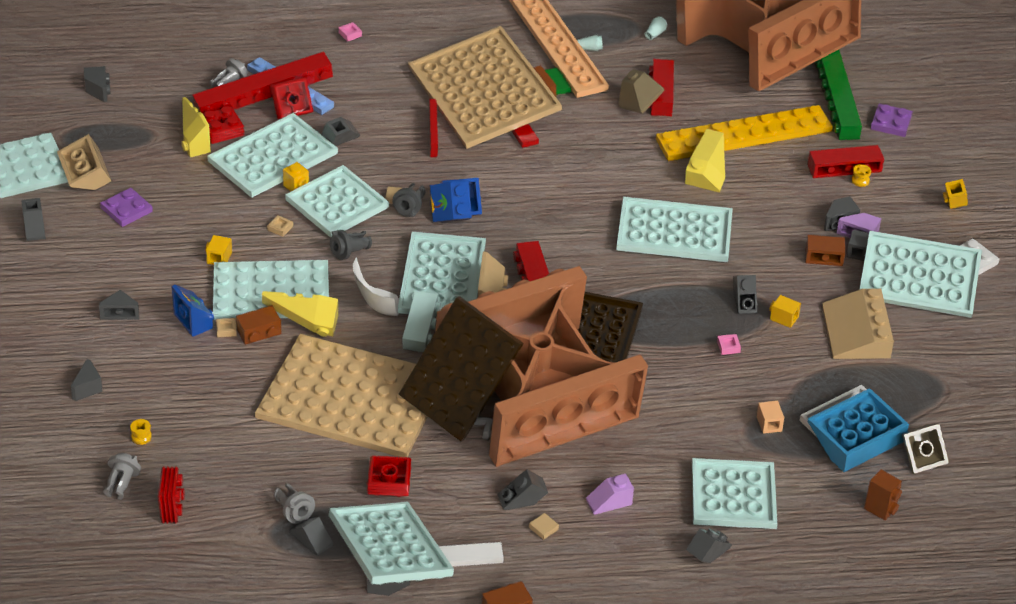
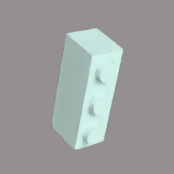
[402,290,441,352]

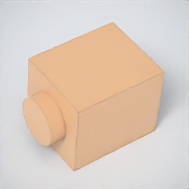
[757,401,784,434]

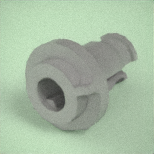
[210,58,248,88]
[103,453,141,500]
[274,483,315,524]

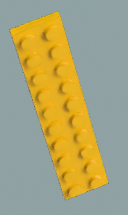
[656,105,833,161]

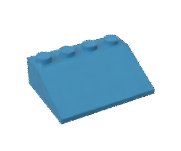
[807,388,909,472]

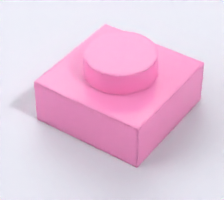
[339,22,362,42]
[717,334,741,355]

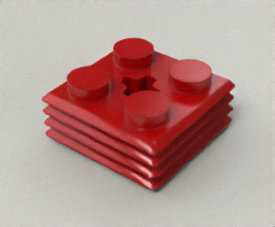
[270,78,313,119]
[203,106,244,144]
[367,456,411,497]
[158,466,185,524]

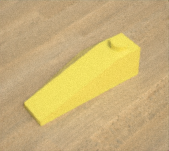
[181,97,211,158]
[685,129,725,193]
[262,291,338,337]

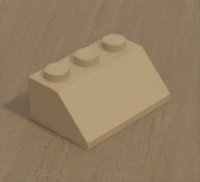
[57,134,111,190]
[478,251,508,296]

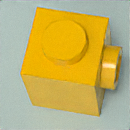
[283,162,309,192]
[943,179,968,209]
[205,235,232,265]
[769,295,801,328]

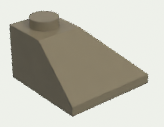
[618,69,664,114]
[902,424,949,474]

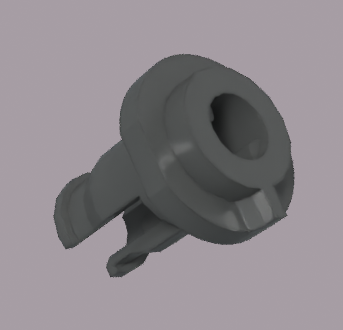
[392,183,426,217]
[330,230,372,260]

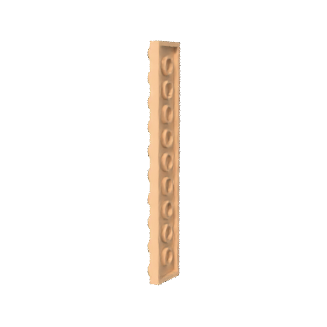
[509,0,609,98]

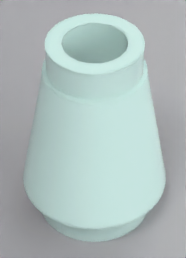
[645,17,667,40]
[578,35,603,51]

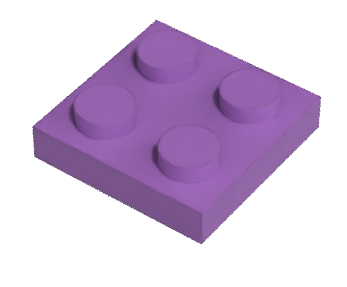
[871,104,913,137]
[100,188,153,227]

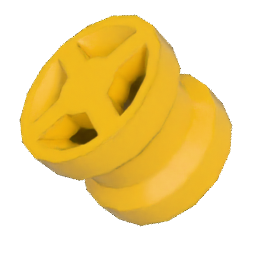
[852,164,871,187]
[130,419,152,445]

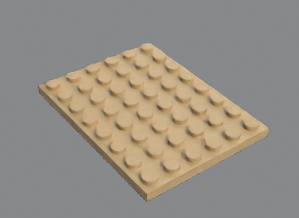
[408,26,562,149]
[255,334,427,457]

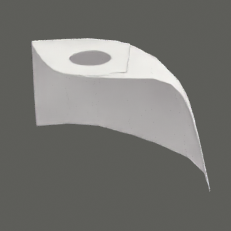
[353,257,399,316]

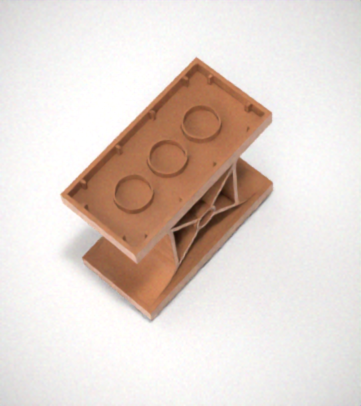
[676,0,861,92]
[435,266,648,467]

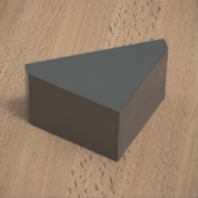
[99,290,140,320]
[71,359,103,401]
[290,517,333,556]

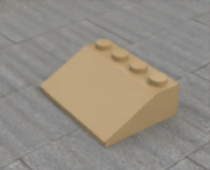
[822,288,894,359]

